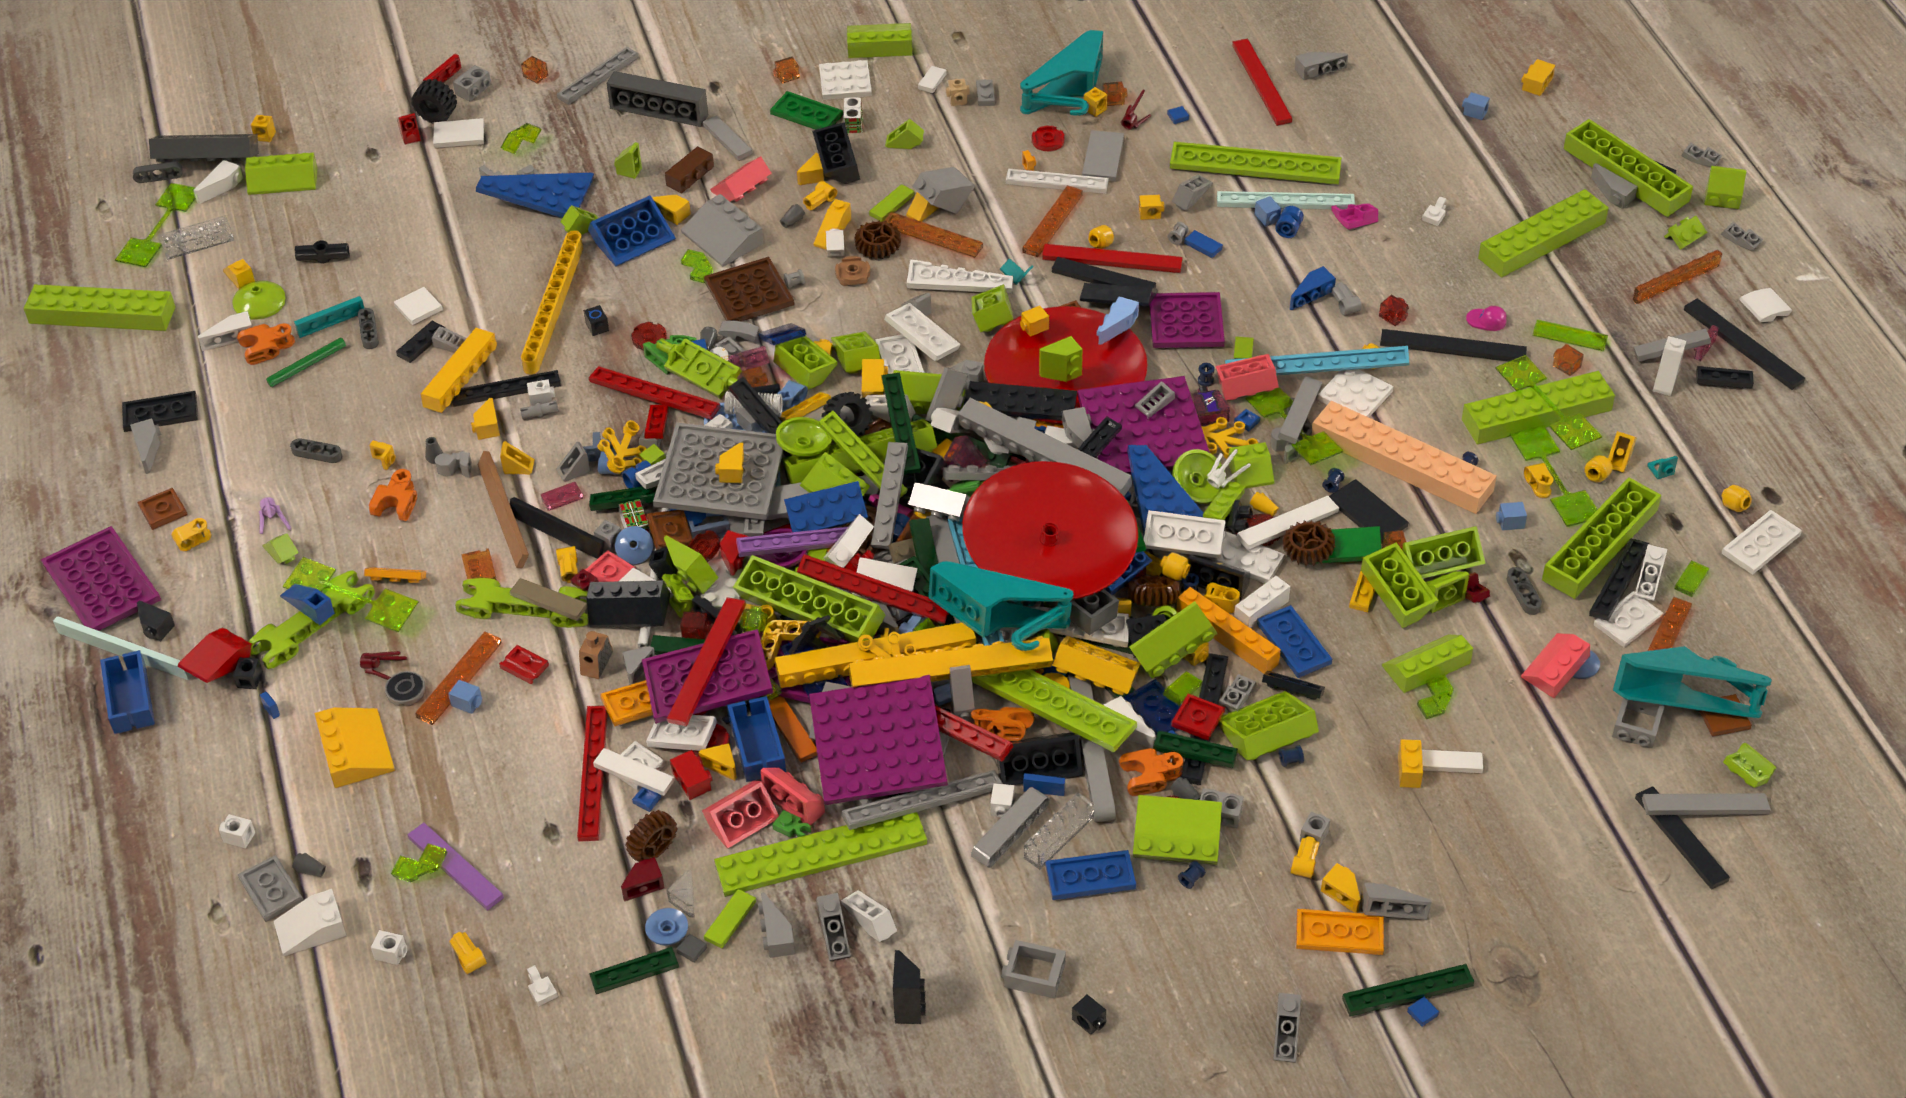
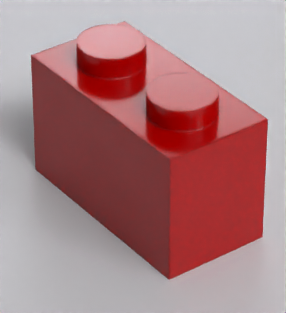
[670,750,713,800]

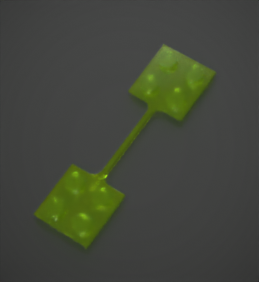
[115,183,196,268]
[1495,355,1602,450]
[1246,387,1343,466]
[1510,425,1598,527]
[283,557,419,632]

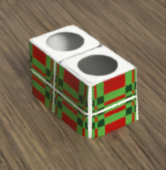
[844,97,863,133]
[619,499,650,543]

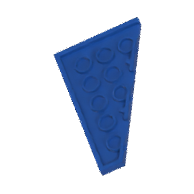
[476,172,594,218]
[1127,445,1203,535]

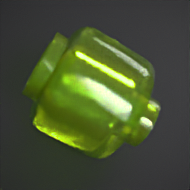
[740,606,768,633]

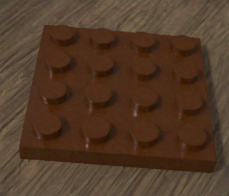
[704,257,795,322]

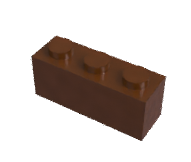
[665,146,714,194]

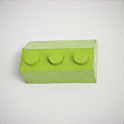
[773,334,837,390]
[799,452,870,496]

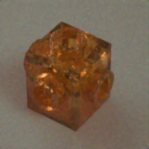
[741,366,768,387]

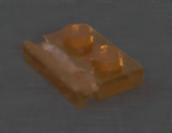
[461,548,497,587]

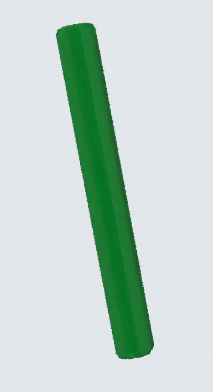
[266,338,346,387]

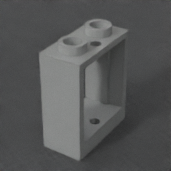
[1612,698,1665,748]
[1001,940,1066,999]

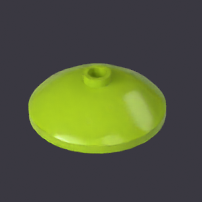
[232,281,286,320]
[776,417,832,457]
[1173,449,1226,504]

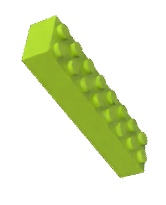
[1564,119,1693,217]
[1478,189,1609,278]
[23,284,176,331]
[1461,370,1615,445]
[782,419,937,484]
[1542,477,1662,599]
[733,555,886,643]

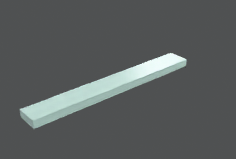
[1217,191,1355,209]
[53,616,192,681]

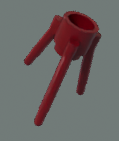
[1121,89,1151,130]
[360,651,407,680]

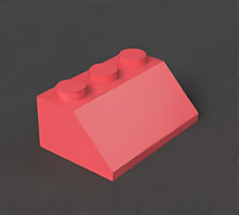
[710,156,772,202]
[1215,354,1279,400]
[1521,633,1590,698]
[760,768,825,826]
[702,781,779,848]

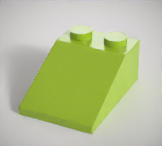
[971,284,1014,333]
[831,331,880,374]
[664,535,719,594]

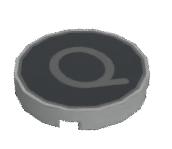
[385,671,425,706]

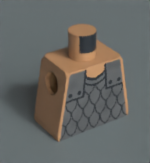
[579,631,613,679]

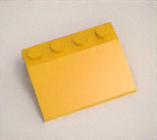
[1052,635,1141,695]
[314,707,395,788]

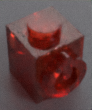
[1379,294,1409,326]
[680,611,711,639]

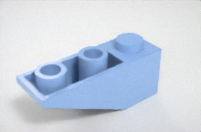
[1097,296,1139,345]

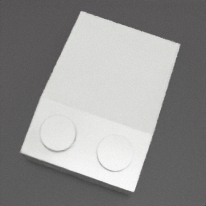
[274,889,346,956]

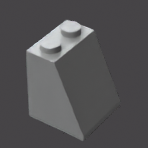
[912,167,975,214]

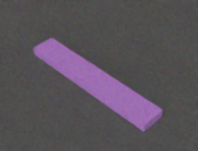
[736,527,848,557]
[407,822,504,911]

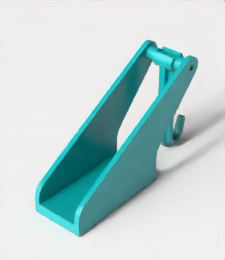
[1020,30,1104,116]
[929,561,1073,651]
[1613,646,1772,718]

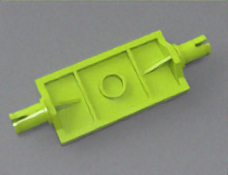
[656,338,742,399]

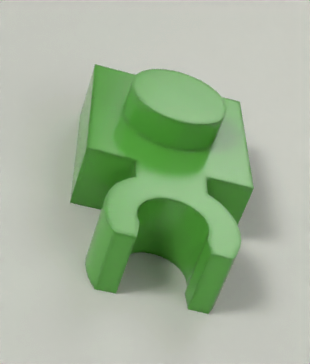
[772,810,812,837]

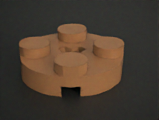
[835,256,870,286]

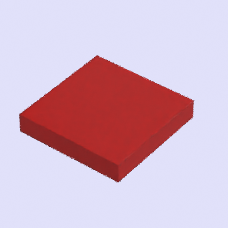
[1171,694,1225,740]

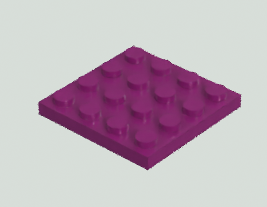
[1149,292,1225,348]

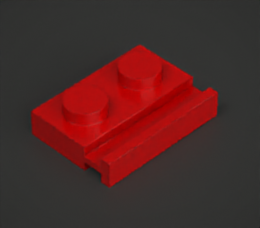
[499,645,549,684]

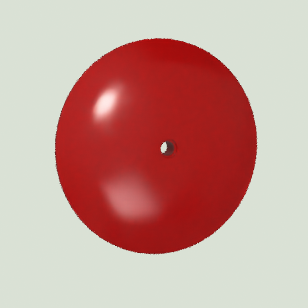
[984,306,1148,423]
[962,461,1138,600]

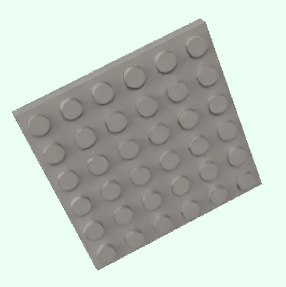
[653,423,784,520]

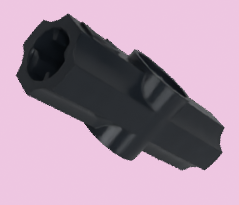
[294,240,350,264]

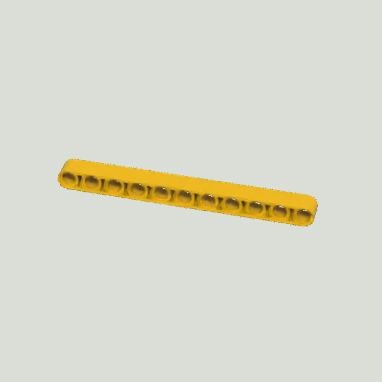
[521,231,583,375]

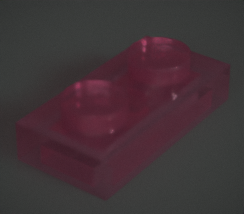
[1694,325,1719,362]
[540,482,583,511]

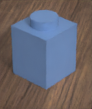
[1462,92,1490,120]
[1255,196,1281,227]
[1496,502,1527,530]
[448,680,482,714]

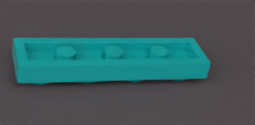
[294,296,364,338]

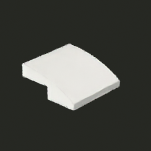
[1739,288,1792,322]

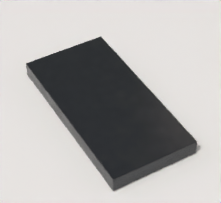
[122,391,198,432]
[1329,479,1409,544]

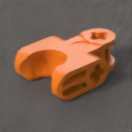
[237,323,295,365]
[369,469,417,521]
[971,707,1035,741]
[1119,748,1183,796]

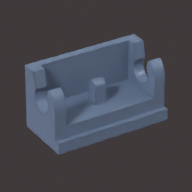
[689,515,730,545]

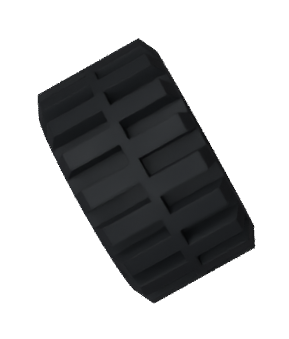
[411,79,457,123]
[822,392,873,437]

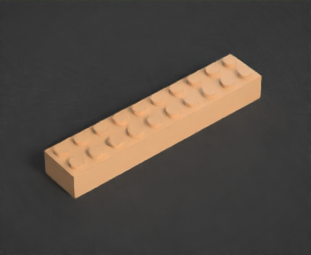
[1311,401,1497,514]

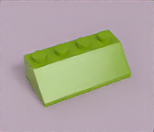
[245,152,318,195]
[893,370,966,414]
[1402,526,1486,578]
[1361,542,1439,628]
[1129,601,1218,679]
[1382,634,1473,693]

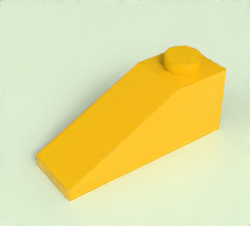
[813,199,851,250]

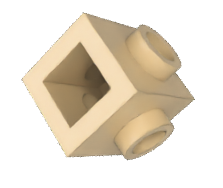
[946,79,970,106]

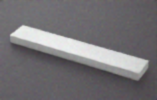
[1006,169,1109,194]
[1236,496,1339,550]

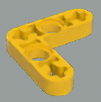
[761,620,821,670]

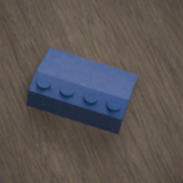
[588,195,676,267]

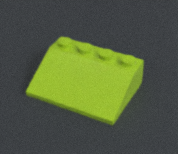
[847,23,913,58]
[1218,691,1319,760]
[1133,795,1222,865]

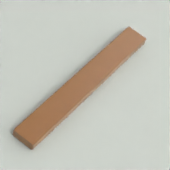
[477,451,529,568]

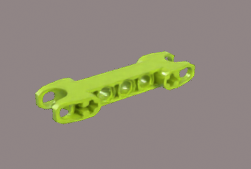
[249,570,375,669]
[455,578,589,628]

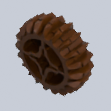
[854,220,901,260]
[1283,520,1335,566]
[1127,575,1180,607]
[625,810,678,862]

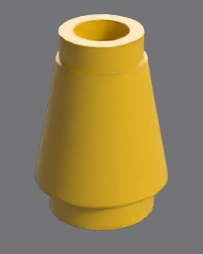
[1249,492,1279,517]

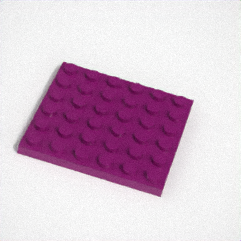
[1077,376,1210,476]
[809,675,948,805]

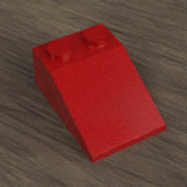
[177,627,252,683]

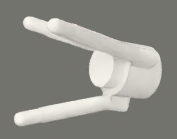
[1207,449,1251,488]

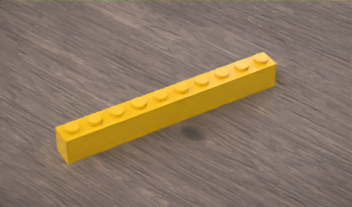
[775,622,976,688]
[849,636,1053,688]

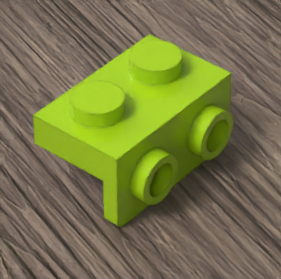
[1664,216,1708,250]
[662,574,694,618]
[1723,743,1776,788]

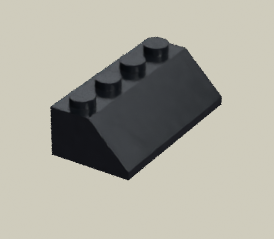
[812,122,861,184]
[586,580,671,627]
[997,732,1083,785]

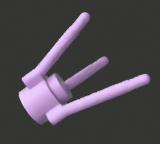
[259,497,291,534]

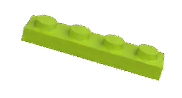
[1203,482,1246,520]

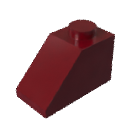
[621,857,665,902]

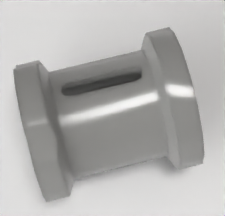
[1168,222,1189,245]
[784,269,805,289]

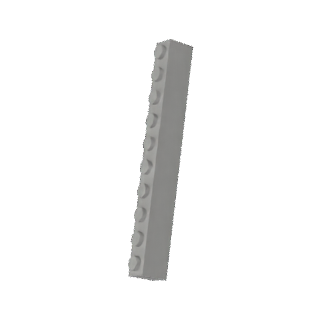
[958,398,1132,496]

